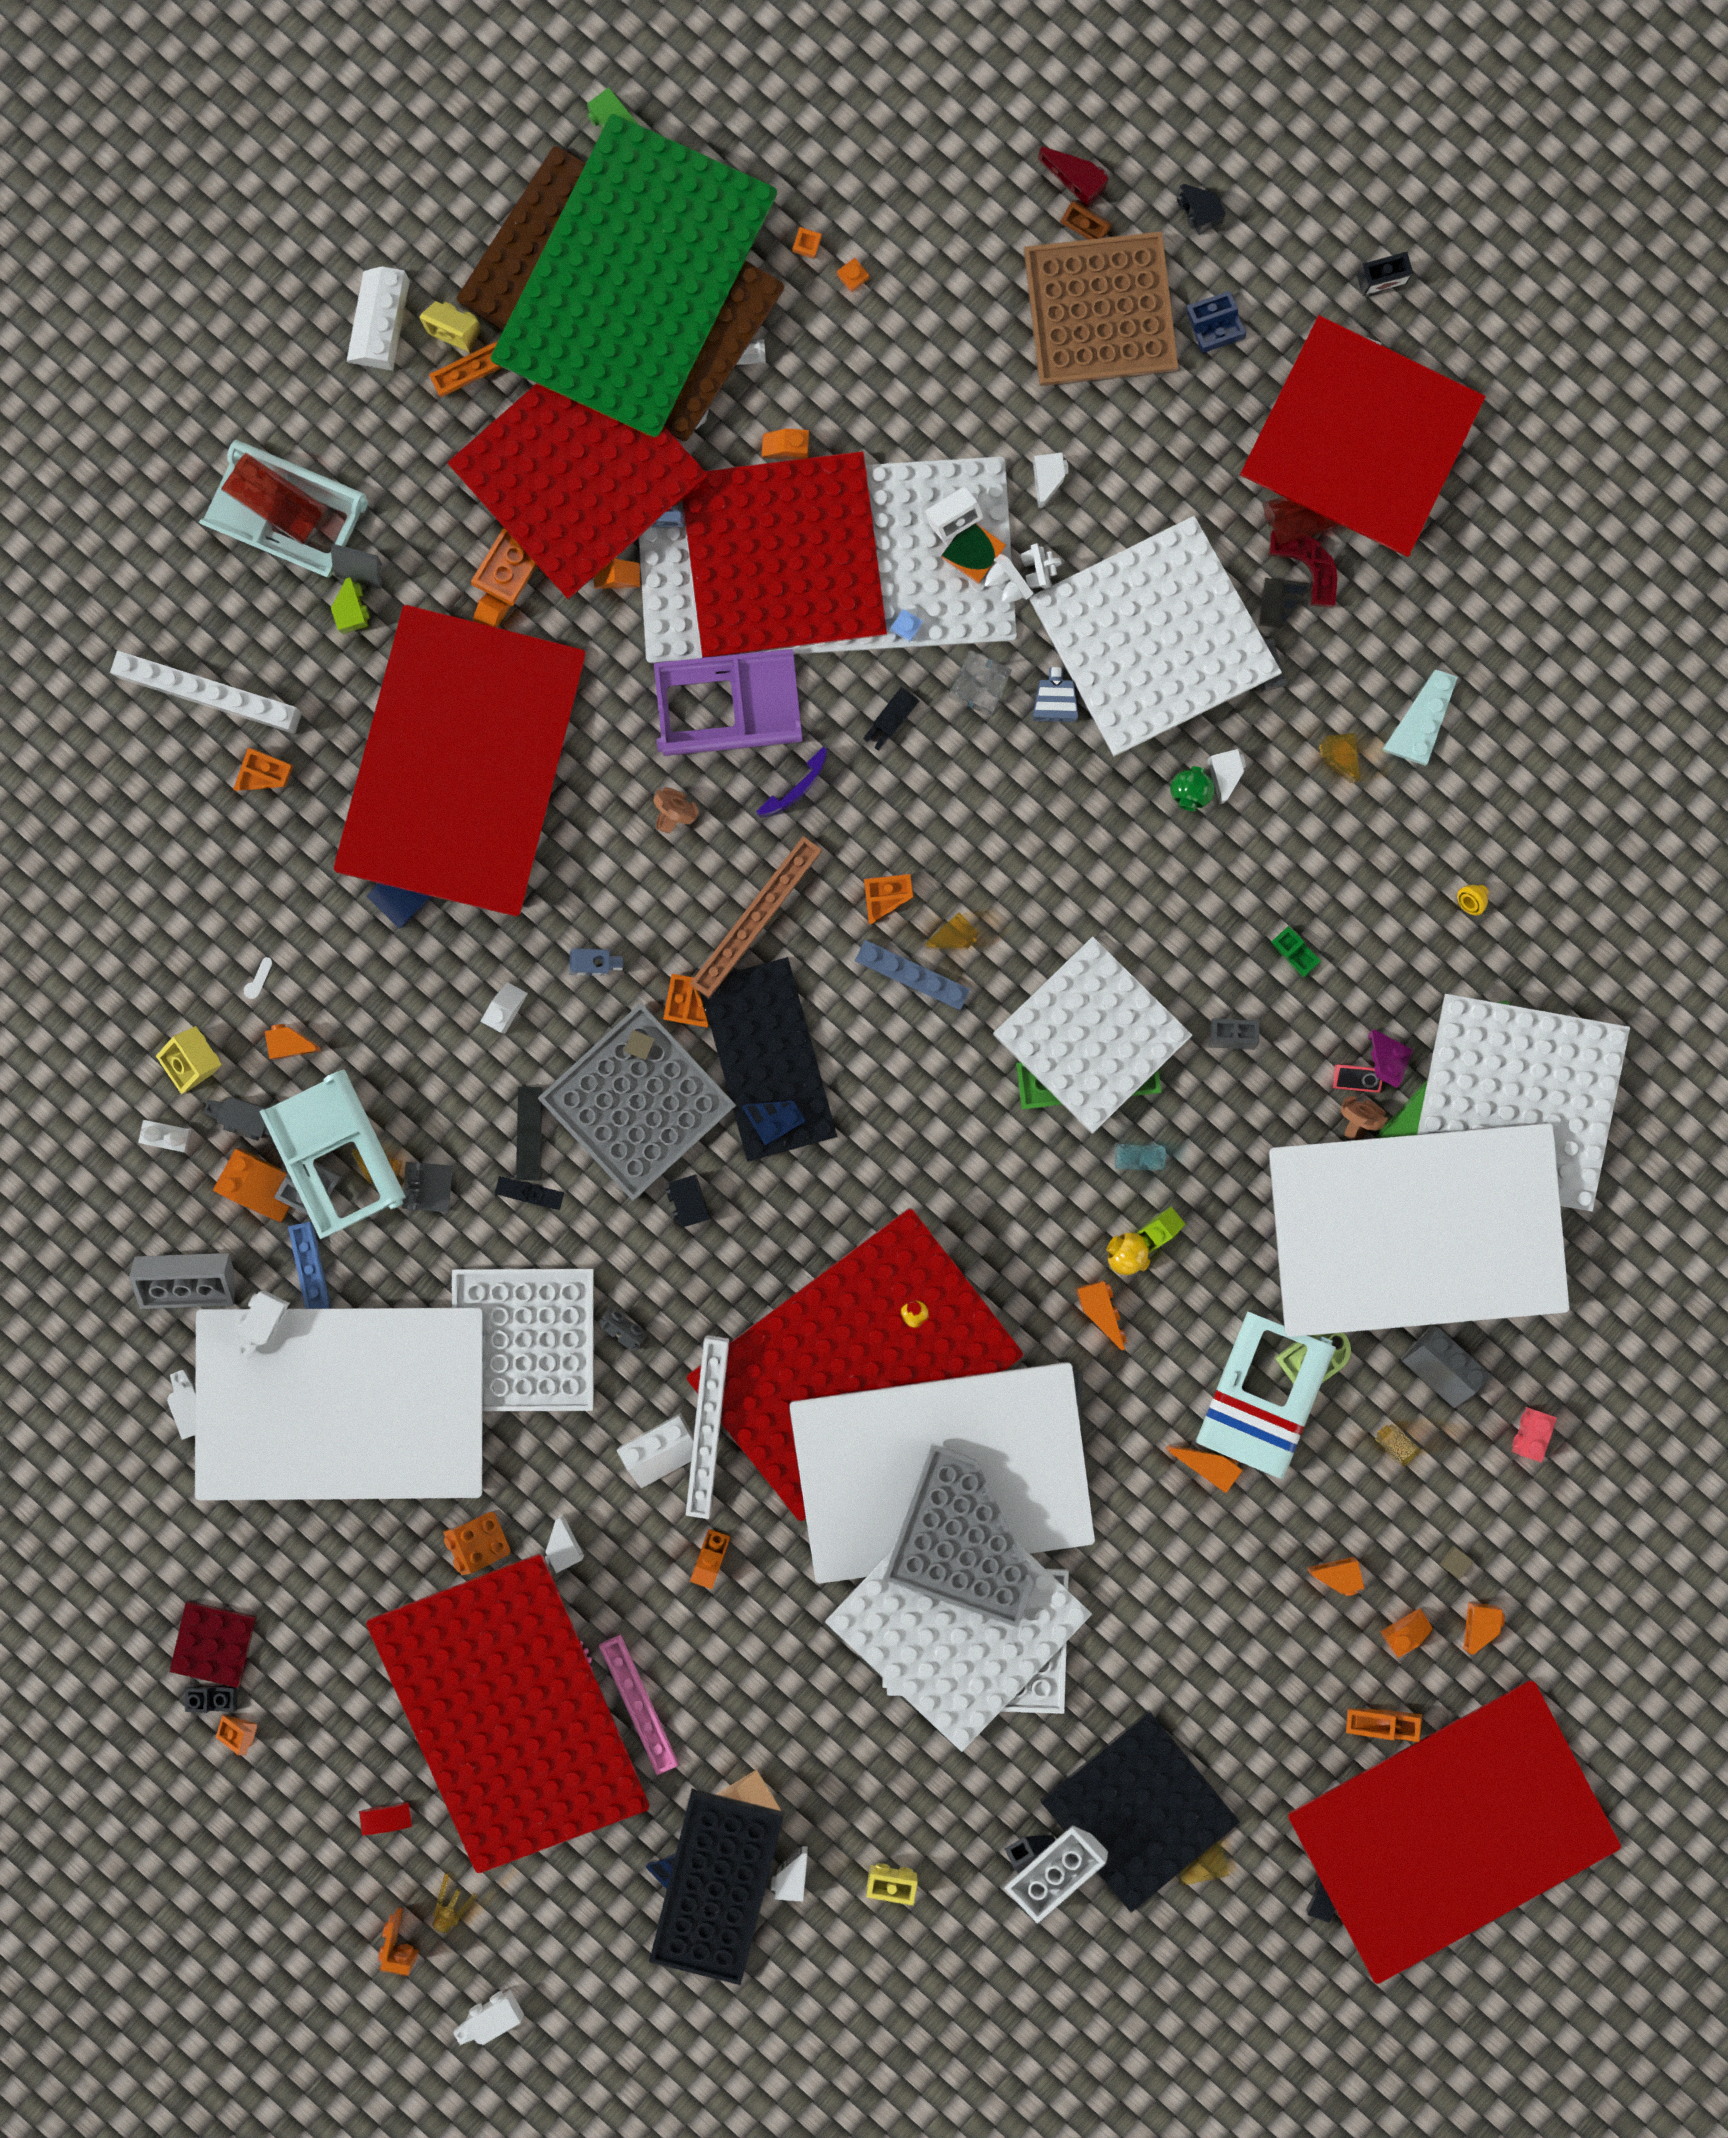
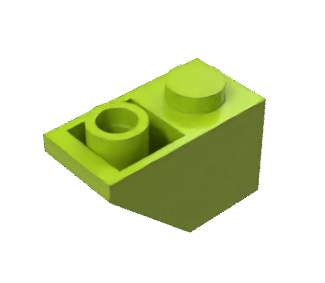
[331,577,370,634]
[1136,1206,1186,1254]

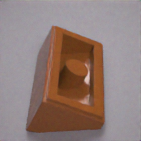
[1060,200,1113,240]

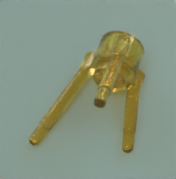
[432,1873,477,1933]

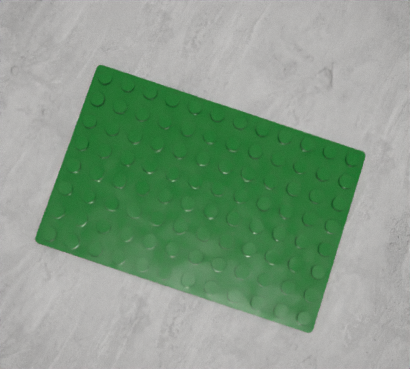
[490,114,777,437]

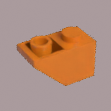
[690,1529,731,1589]

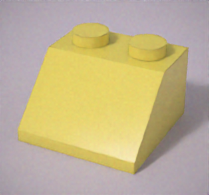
[419,301,482,353]
[156,1026,222,1095]

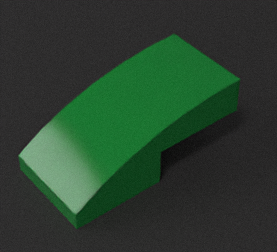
[1271,926,1321,978]

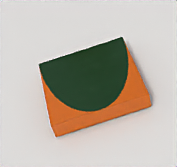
[941,523,1006,584]

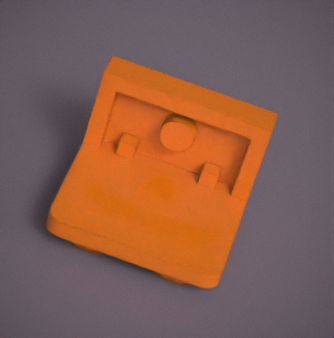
[443,1512,511,1575]

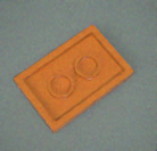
[471,527,537,606]

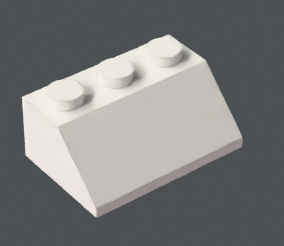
[617,1413,694,1488]

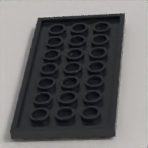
[701,957,838,1162]
[649,1789,785,1985]

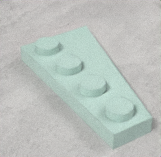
[1382,670,1458,766]

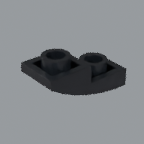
[185,1686,238,1713]
[1306,1877,1335,1923]

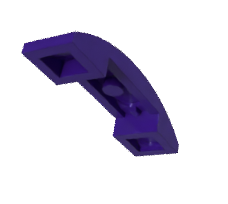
[756,747,827,818]

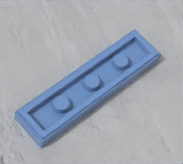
[288,1221,331,1309]

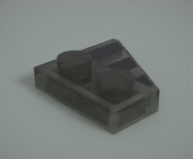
[1258,578,1309,628]

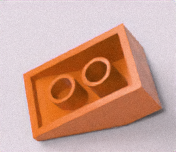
[213,1149,291,1223]

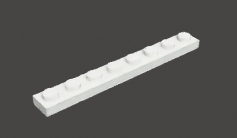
[686,1335,729,1519]

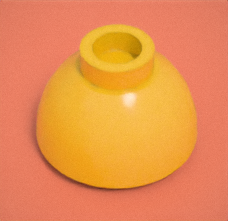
[1457,885,1489,915]

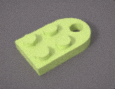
[1274,1332,1351,1384]

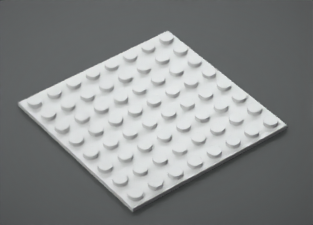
[1029,516,1282,757]
[1417,994,1630,1212]
[825,1540,1092,1752]

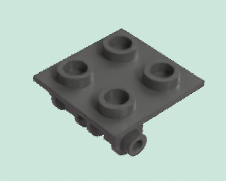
[402,1162,453,1212]

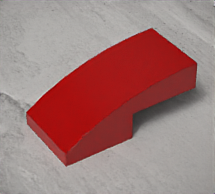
[358,1802,412,1836]

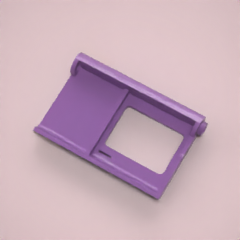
[654,649,802,756]

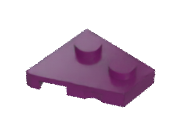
[1368,1029,1413,1088]

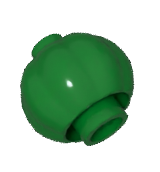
[1170,766,1215,811]

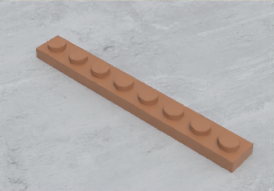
[690,836,822,998]

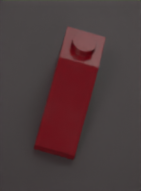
[1038,146,1109,207]

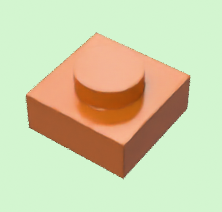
[793,227,822,259]
[837,257,869,292]

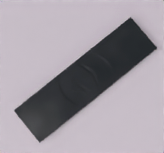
[494,1176,564,1210]

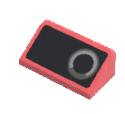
[1333,1065,1383,1093]

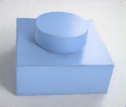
[891,609,923,642]

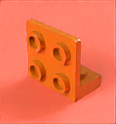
[378,1908,419,1976]

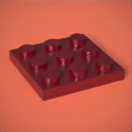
[169,1601,257,1688]

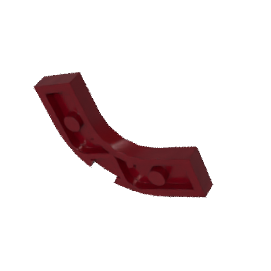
[1268,531,1337,608]

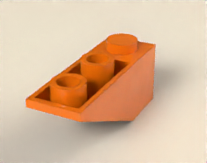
[1076,1280,1127,1350]

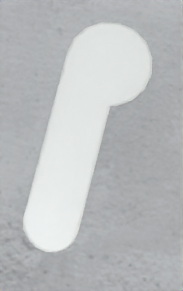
[244,957,272,999]

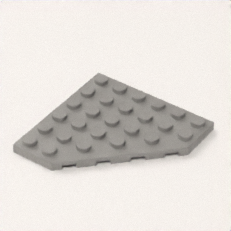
[883,1444,1034,1628]

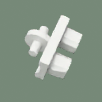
[1021,544,1062,589]

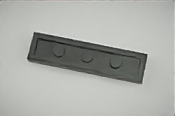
[516,1087,543,1181]

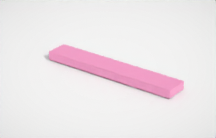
[599,1634,679,1775]

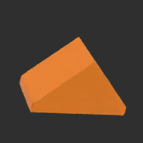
[594,558,641,589]
[472,593,511,628]

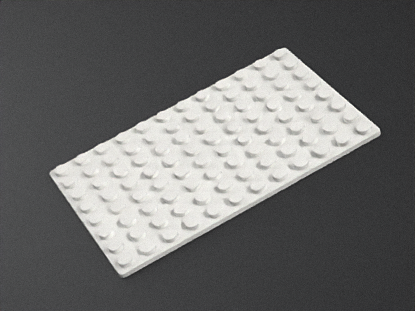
[1269,1123,1569,1337]
[195,1308,483,1500]
[790,1362,1095,1584]

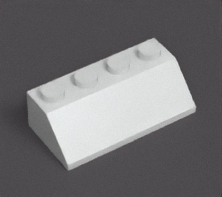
[347,266,410,371]
[1004,1826,1108,1924]

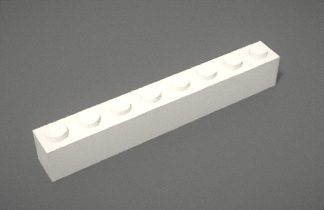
[110,651,302,734]

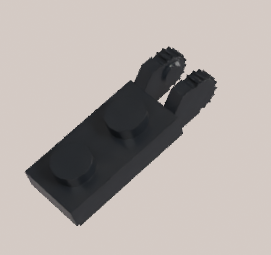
[863,687,920,751]

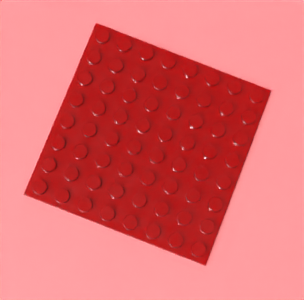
[1240,315,1486,557]
[447,383,708,600]
[682,451,887,658]

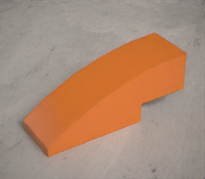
[1346,1708,1423,1742]

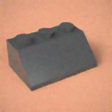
[1401,1326,1492,1408]

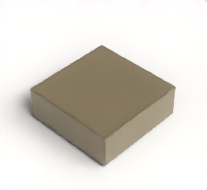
[624,1030,655,1060]
[1439,1546,1474,1580]

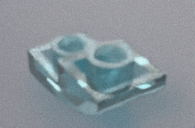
[1115,1144,1166,1170]

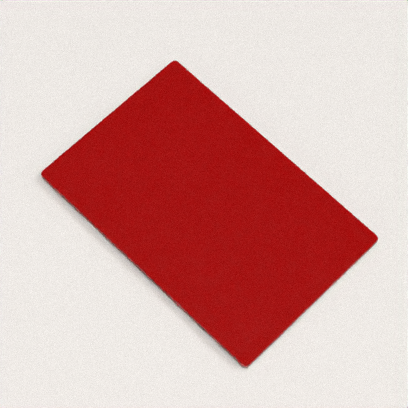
[333,605,586,917]
[687,1208,1023,1521]
[366,1554,650,1873]
[1288,1680,1621,1984]

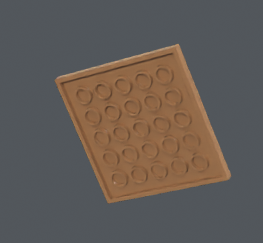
[1024,232,1178,386]

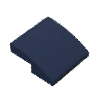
[1186,291,1246,353]
[366,883,432,929]

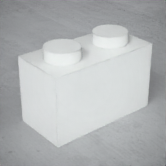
[925,487,983,542]

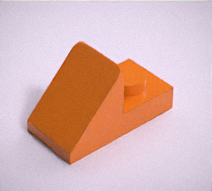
[216,1715,257,1755]

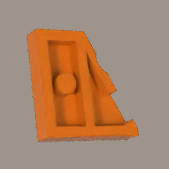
[233,748,294,791]
[864,874,913,924]
[663,974,709,1028]

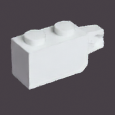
[235,1290,289,1359]
[167,1369,196,1440]
[453,1990,524,2045]

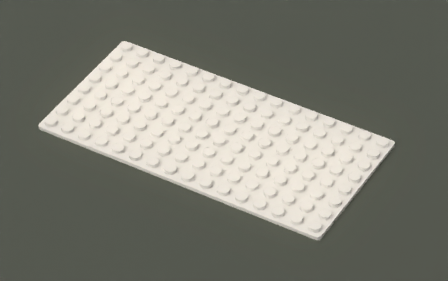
[639,457,1016,663]

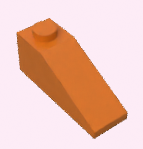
[1165,1445,1243,1493]

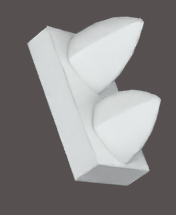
[985,554,1034,602]
[138,1120,192,1152]

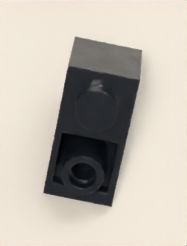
[1176,184,1226,235]
[1004,1835,1056,1874]

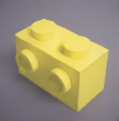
[866,1863,918,1906]

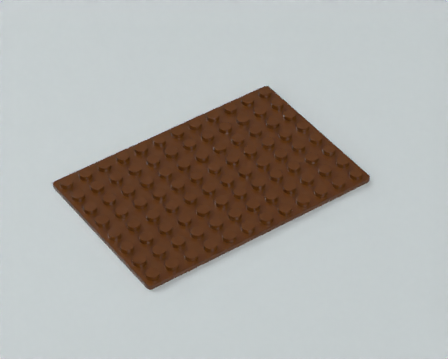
[456,146,785,441]

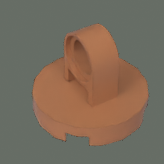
[653,787,699,834]
[1341,1096,1388,1141]

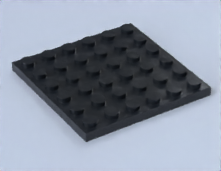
[1040,1710,1240,1913]

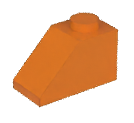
[762,428,809,460]
[265,1024,321,1060]
[1307,1557,1365,1596]
[1463,1602,1505,1655]
[1380,1608,1433,1658]

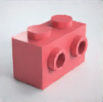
[1512,1407,1557,1463]

